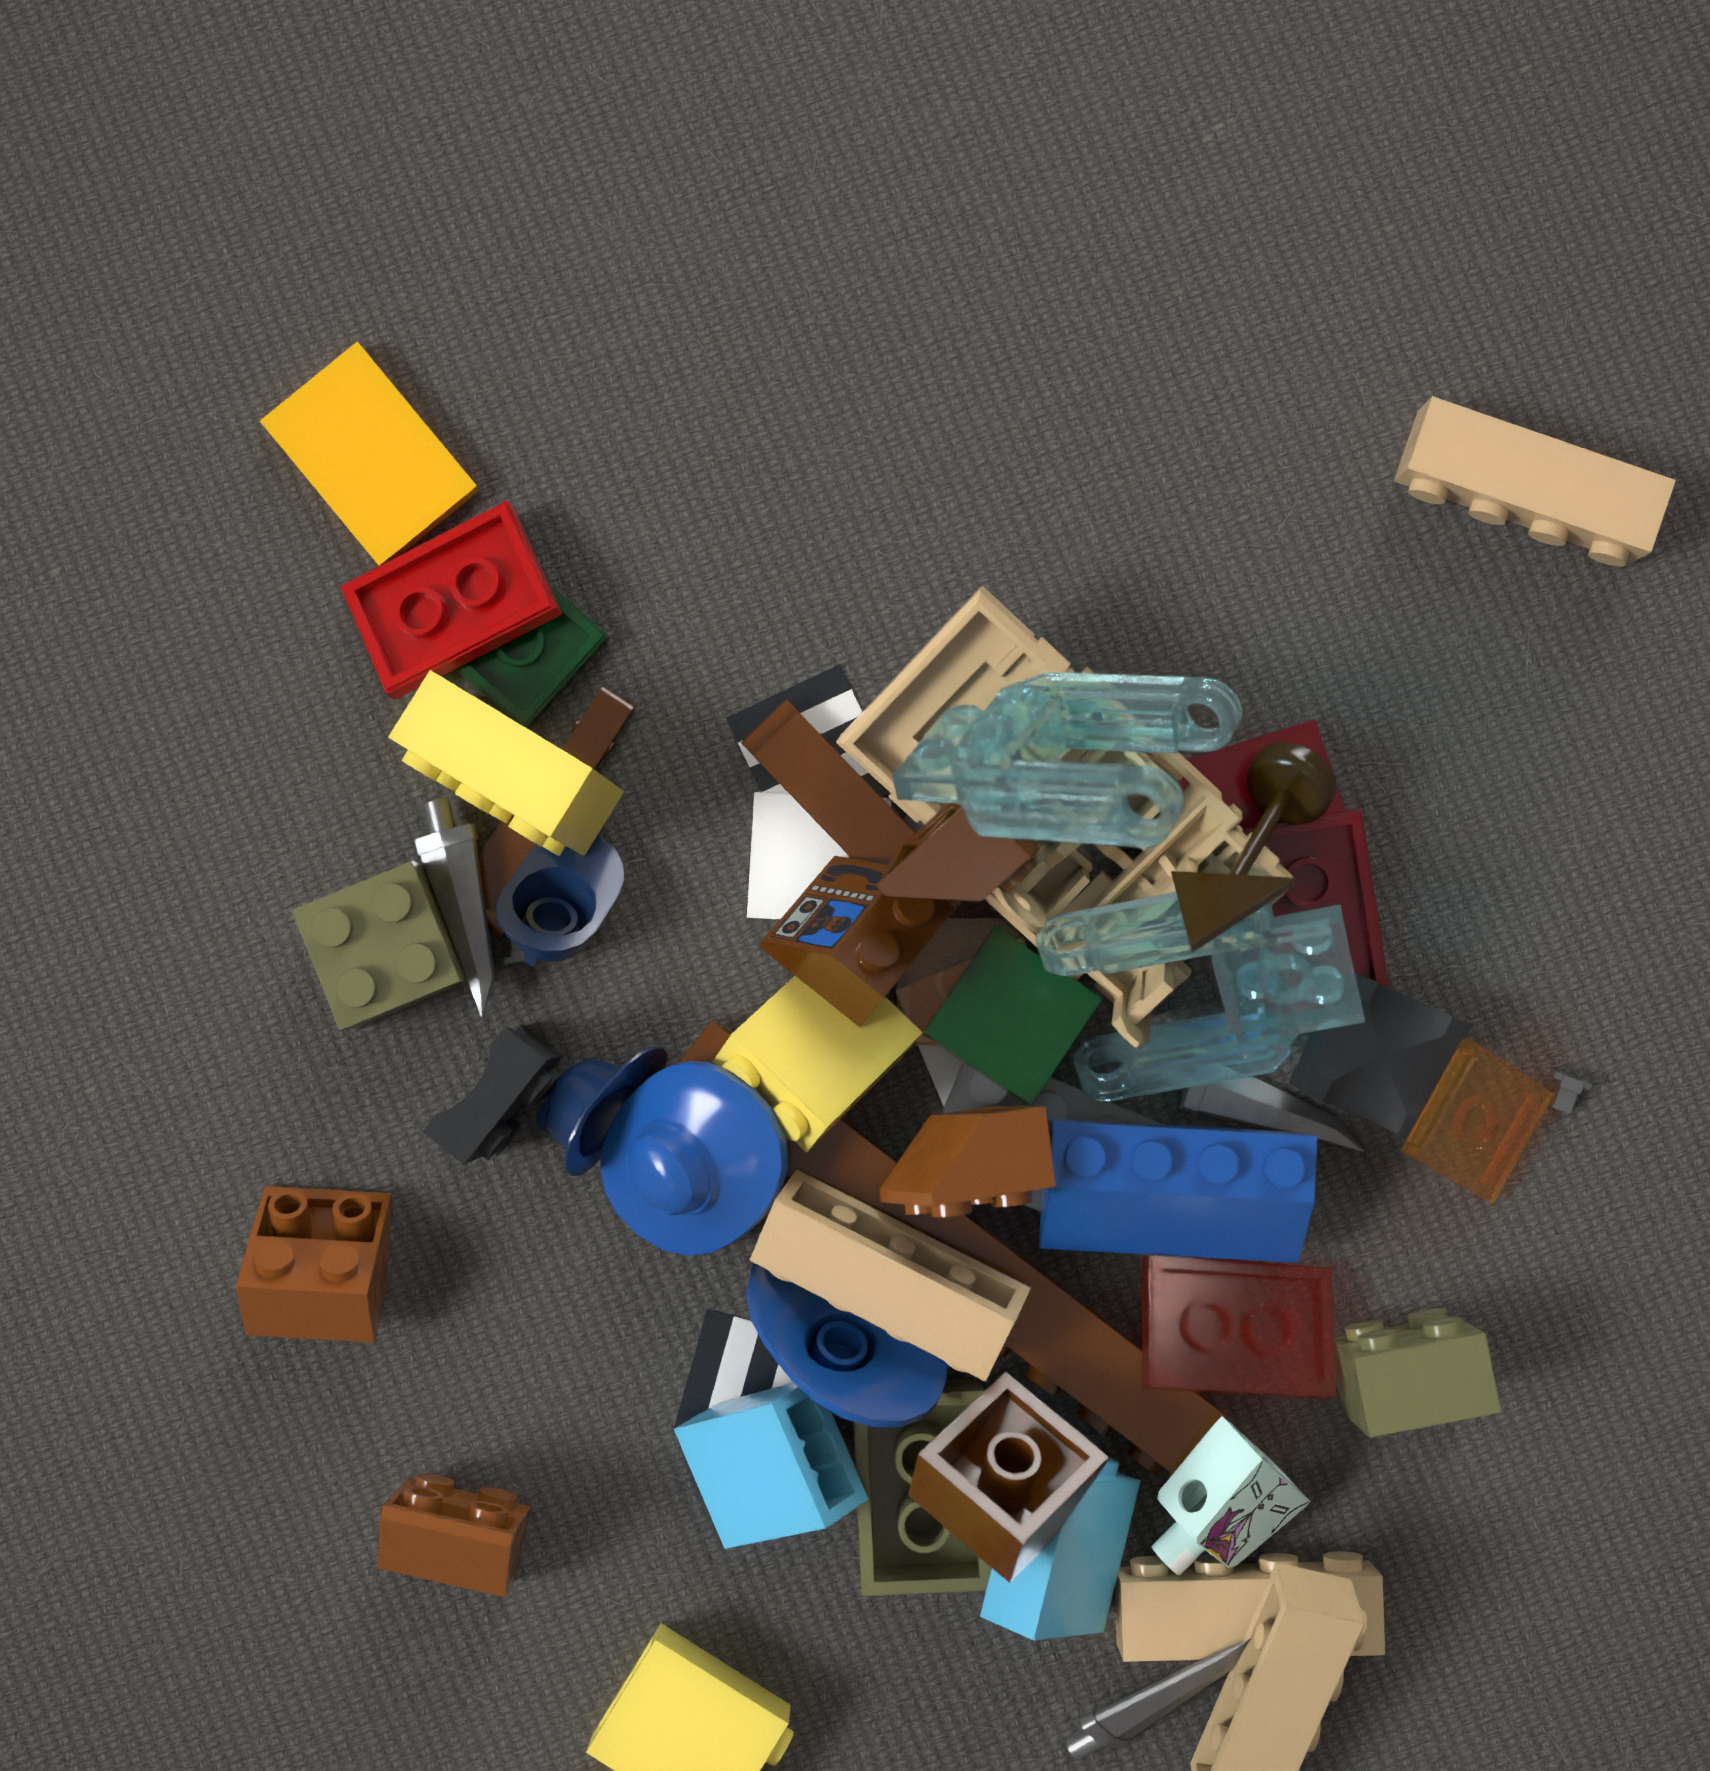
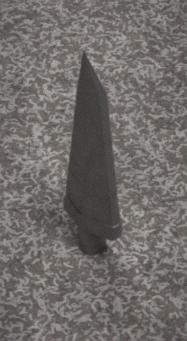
[414,798,495,1018]
[1155,1049,1365,1152]
[1066,1639,1250,1761]

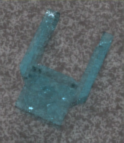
[892,672,1242,847]
[1035,892,1365,1101]

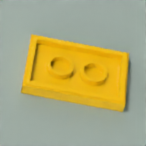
[260,341,480,566]

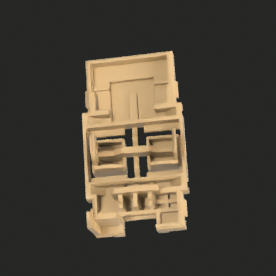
[836,585,1293,1050]

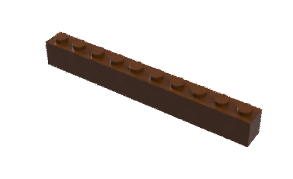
[678,1019,1228,1476]

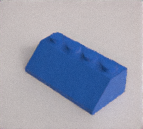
[1039,1118,1317,1263]

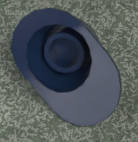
[496,835,624,967]
[536,1046,668,1176]

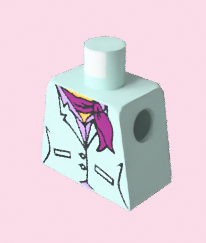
[1151,1416,1311,1576]

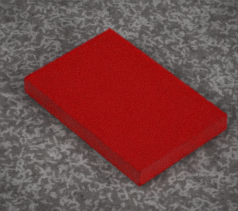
[340,500,562,700]

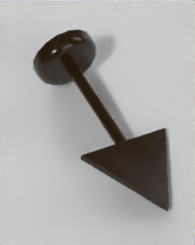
[1171,742,1336,953]

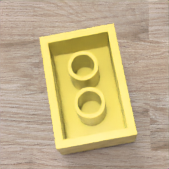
[389,670,624,857]

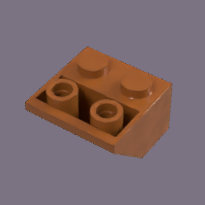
[879,1106,1056,1218]
[236,1186,392,1343]
[378,1473,531,1597]

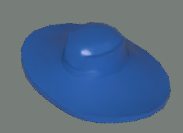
[600,1060,789,1256]
[746,1263,948,1427]

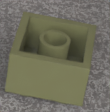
[291,861,468,1030]
[1329,1308,1501,1438]

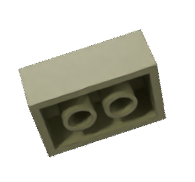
[854,1378,992,1596]

